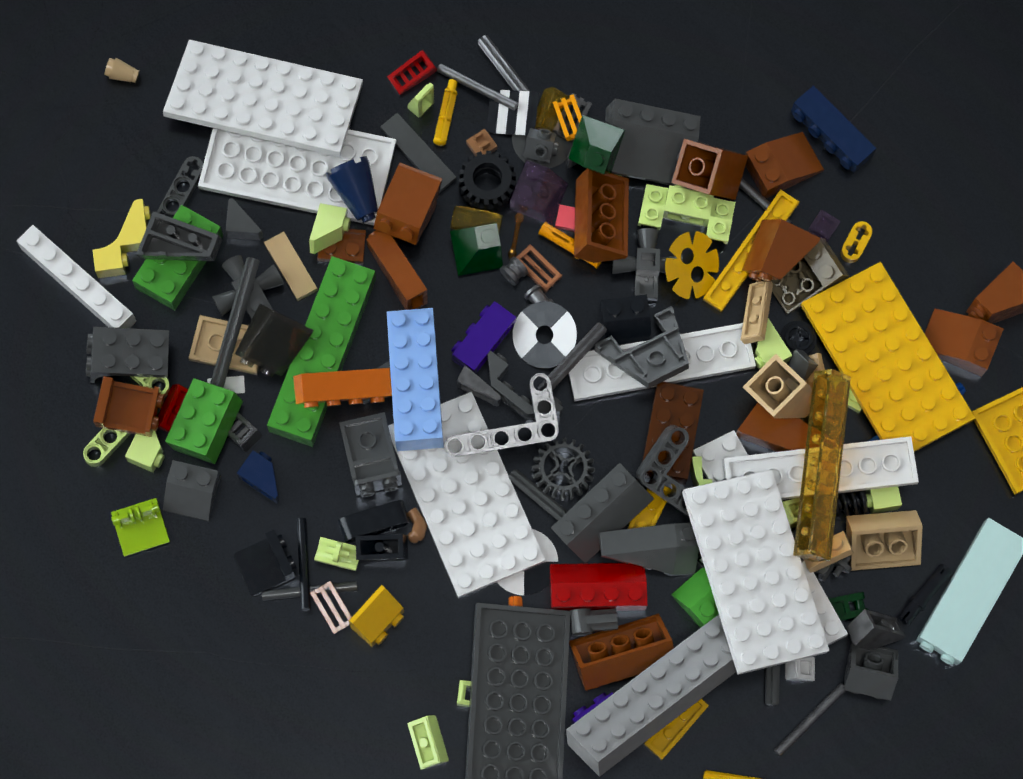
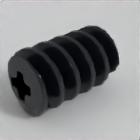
[816,490,868,519]

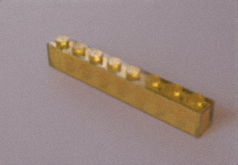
[793,369,851,562]

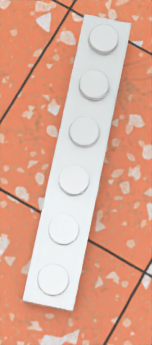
[17,225,136,328]

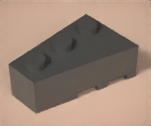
[136,211,223,261]

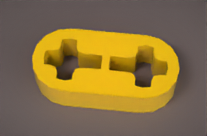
[840,221,872,263]

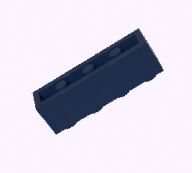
[791,85,877,173]

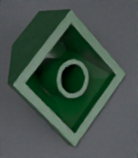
[568,115,625,174]
[450,222,503,276]

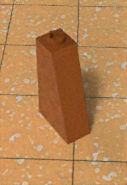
[366,230,428,310]
[736,403,833,452]

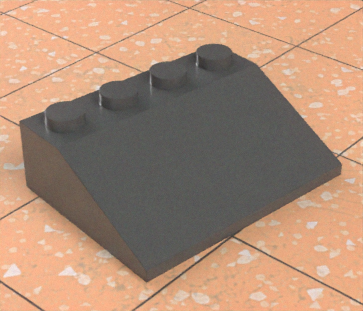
[605,98,701,186]

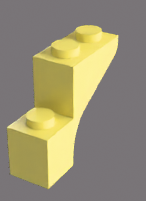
[93,199,151,278]

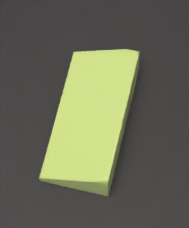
[407,715,449,770]

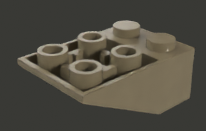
[771,237,849,314]

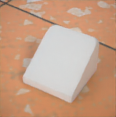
[785,657,815,681]

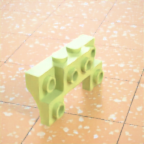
[638,184,736,244]

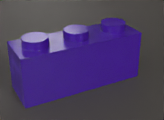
[451,301,517,374]

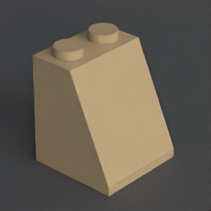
[743,354,822,418]

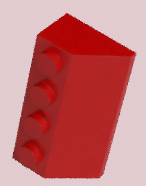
[550,563,648,611]

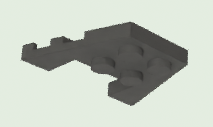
[594,306,689,389]

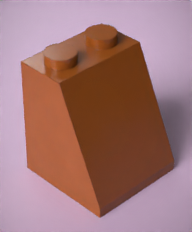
[671,139,748,200]
[373,163,442,245]
[742,219,820,282]
[966,262,1023,324]

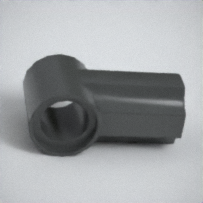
[570,608,618,636]

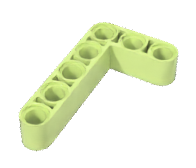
[83,376,170,467]

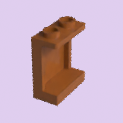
[93,376,164,437]

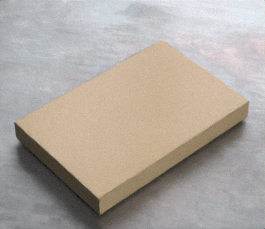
[188,315,268,375]

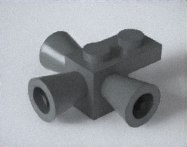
[612,228,683,301]
[212,255,284,324]

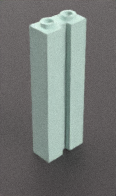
[916,517,1023,666]

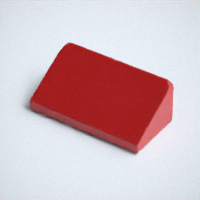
[158,384,188,433]

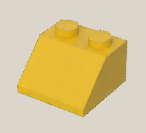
[349,585,404,647]

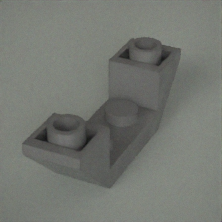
[487,351,563,420]

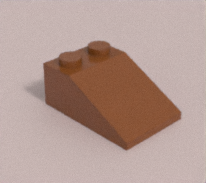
[745,132,824,198]
[924,308,1004,377]

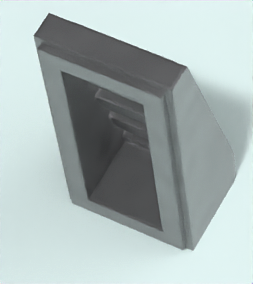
[457,366,501,406]
[228,412,262,452]

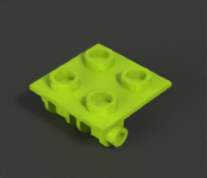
[111,498,170,557]

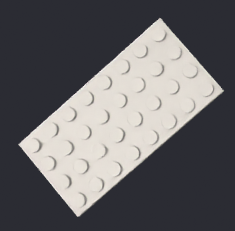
[163,40,363,157]
[198,128,396,226]
[388,392,545,598]
[682,470,829,675]

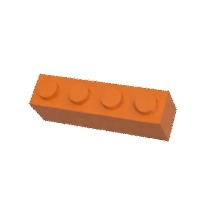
[293,368,392,408]

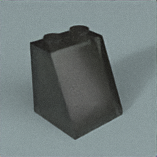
[235,304,313,377]

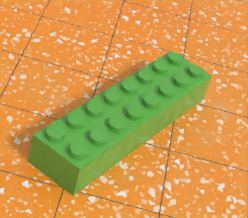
[267,256,376,447]

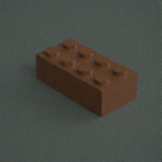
[642,382,704,485]

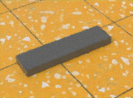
[380,113,457,194]

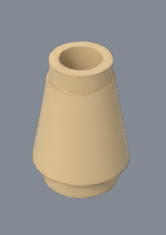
[104,58,140,83]

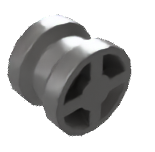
[500,256,529,286]

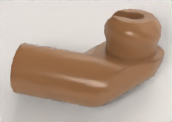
[407,507,427,543]

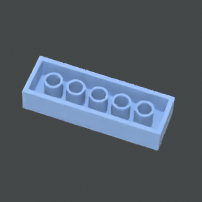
[387,308,444,451]

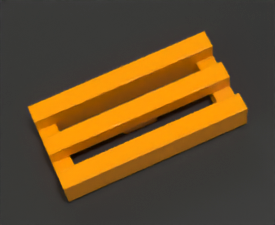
[552,94,582,142]

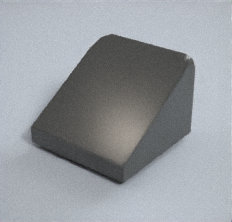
[789,349,818,381]

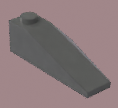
[598,523,699,576]

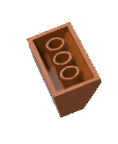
[574,168,629,263]
[569,614,674,691]

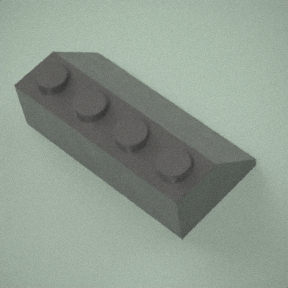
[551,463,654,564]

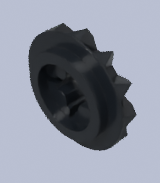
[780,321,817,355]

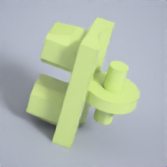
[314,537,359,571]

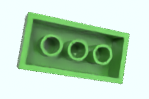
[132,205,223,311]

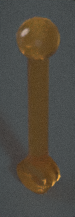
[508,213,524,258]

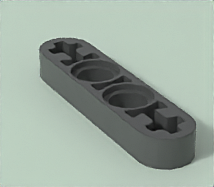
[157,156,203,218]

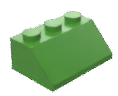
[671,568,719,628]

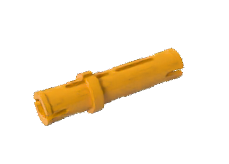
[538,222,602,269]

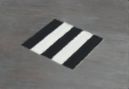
[486,89,539,135]

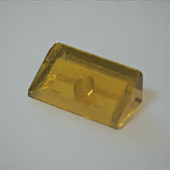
[535,87,569,136]

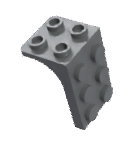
[85,327,169,383]
[339,412,402,497]

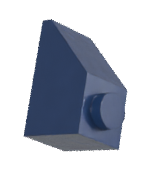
[237,450,280,504]

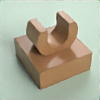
[466,129,498,157]

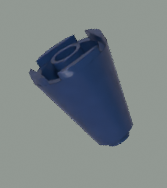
[325,156,378,223]

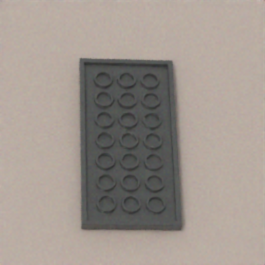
[465,603,571,779]

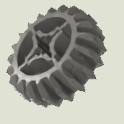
[532,437,595,501]

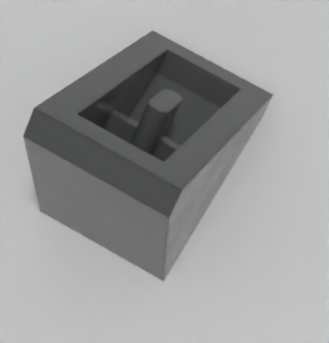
[226,198,263,240]

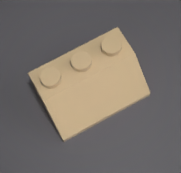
[846,510,923,571]

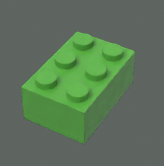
[165,378,243,464]

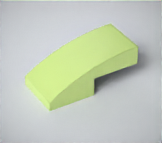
[690,456,713,487]

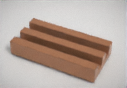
[516,244,562,293]

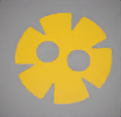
[665,231,719,299]

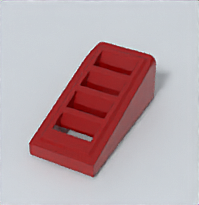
[387,50,437,95]

